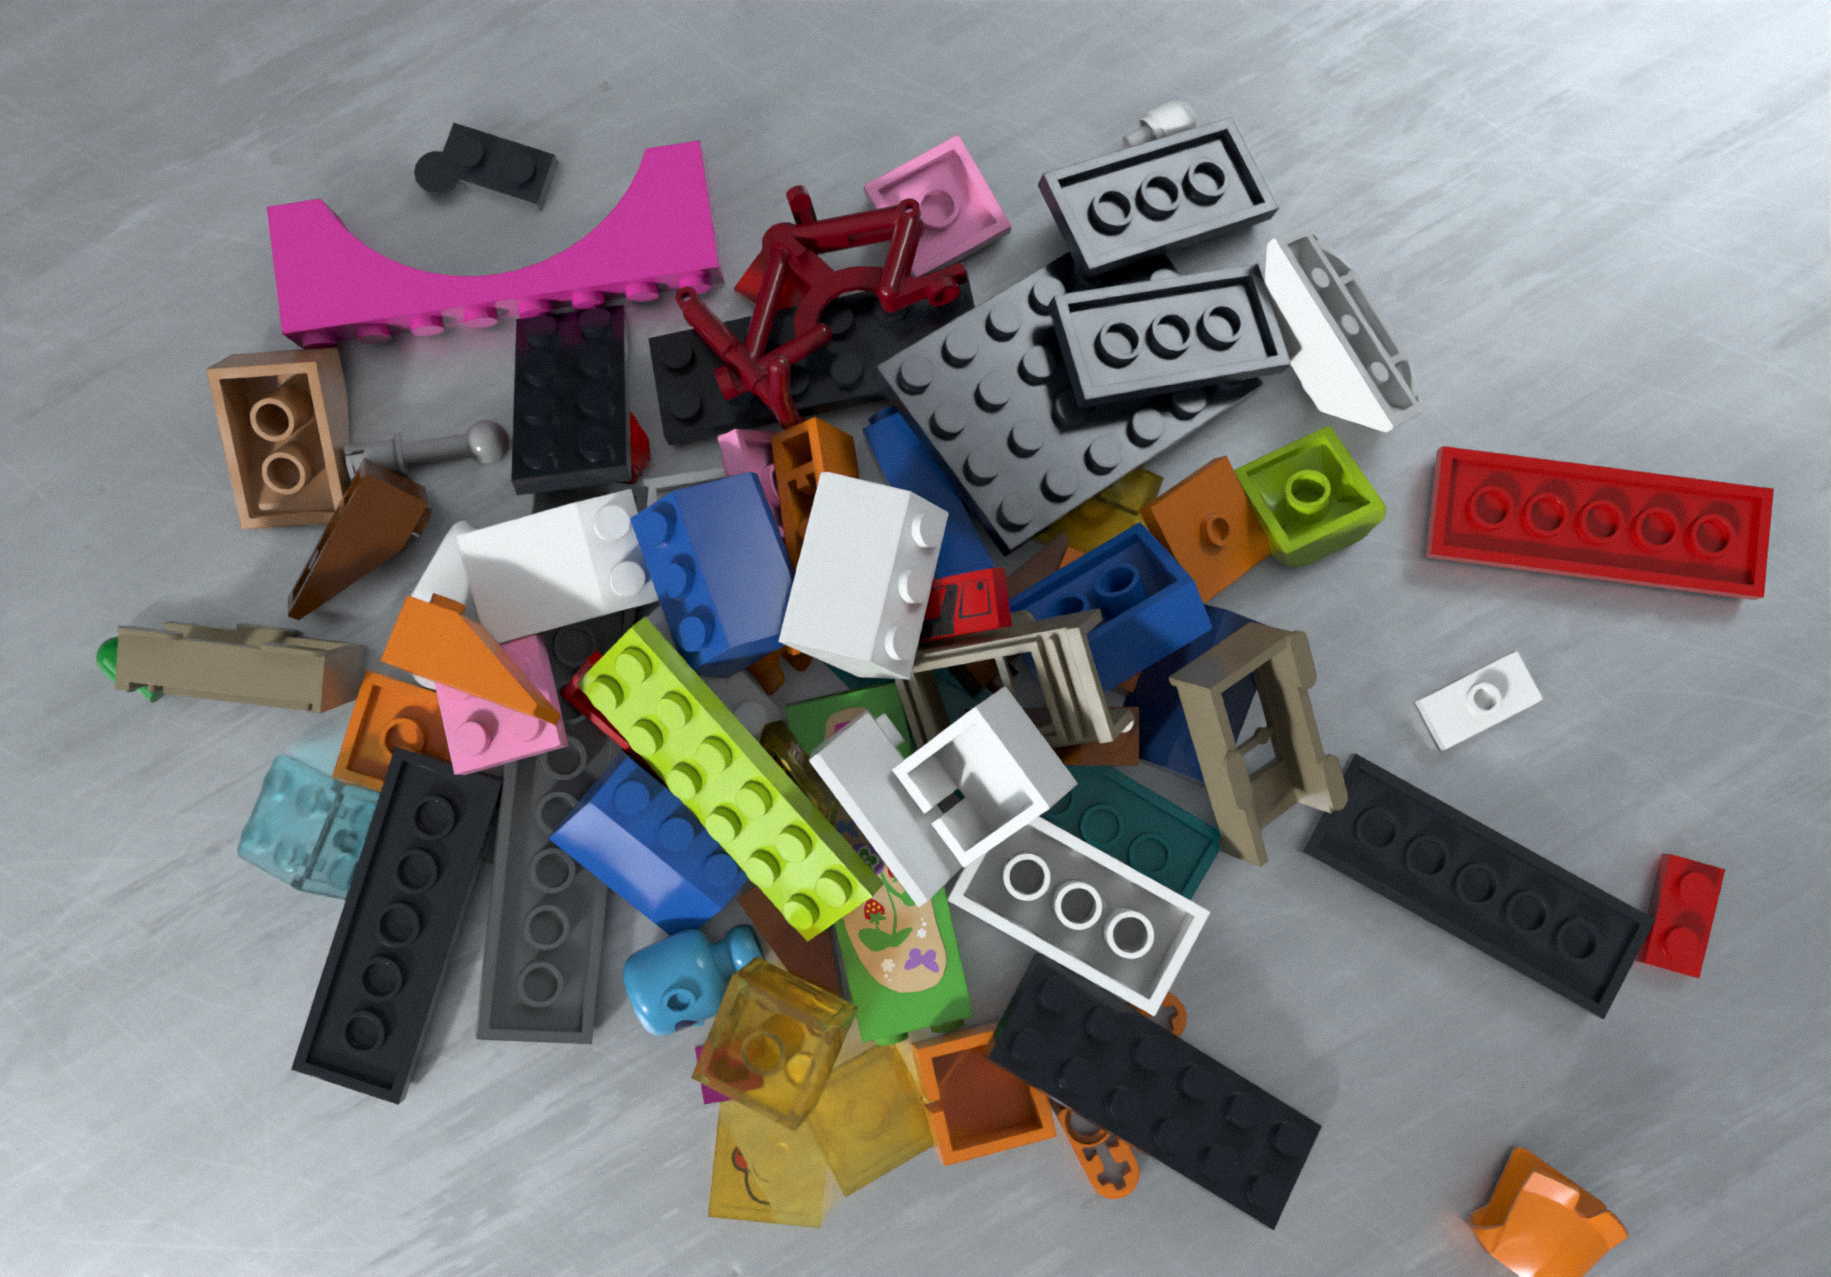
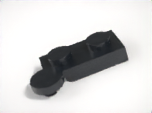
[414,122,559,211]

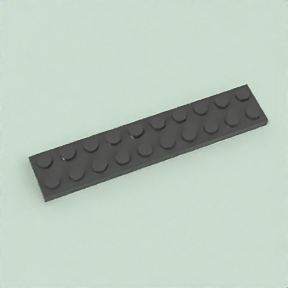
[475,482,649,1044]

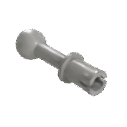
[344,420,509,480]

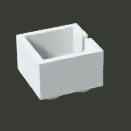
[892,686,1078,868]

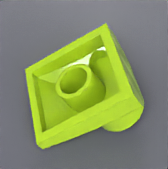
[1234,425,1386,567]

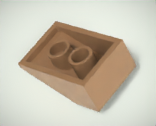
[206,347,350,529]

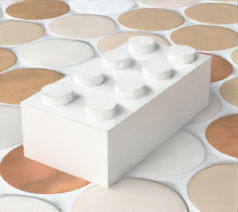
[947,816,1211,1016]

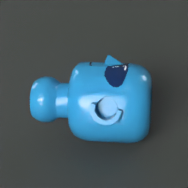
[622,925,767,1037]

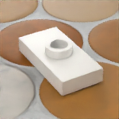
[1414,650,1544,750]

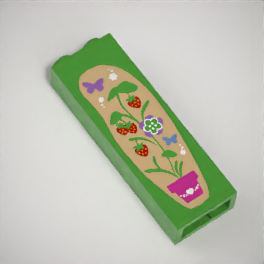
[785,679,974,1046]

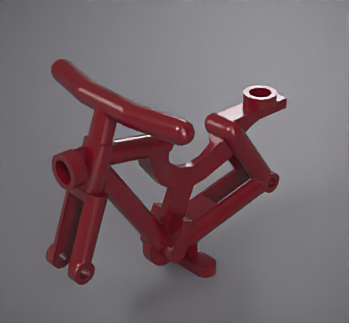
[675,185,968,430]

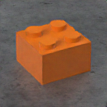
[910,1020,1057,1166]

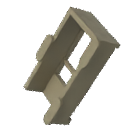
[895,608,1135,750]
[115,621,364,714]
[1169,622,1348,867]

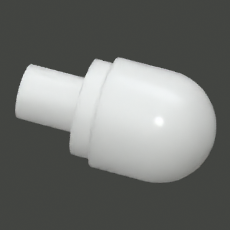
[1122,99,1196,149]

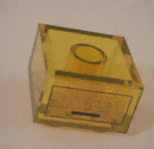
[691,956,858,1132]

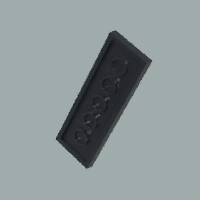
[648,269,975,445]
[291,745,503,1105]
[1298,753,1656,1019]
[981,953,1322,1230]

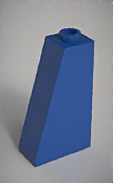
[862,406,996,580]

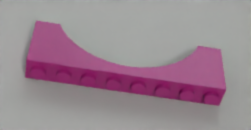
[267,140,725,349]

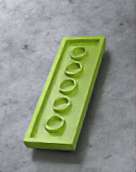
[576,616,884,942]

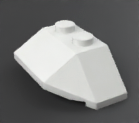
[1264,224,1425,433]

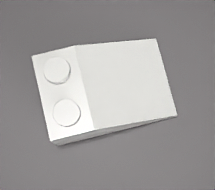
[455,489,659,644]

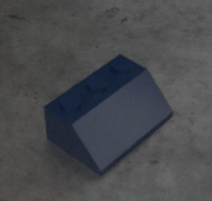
[1122,604,1268,789]

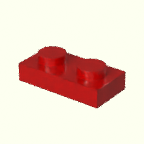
[1636,854,1726,979]

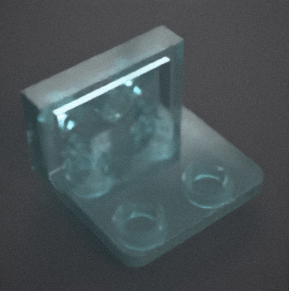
[237,754,380,900]

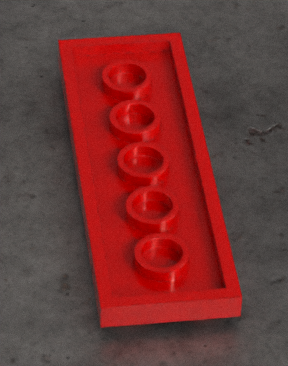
[1425,446,1774,600]

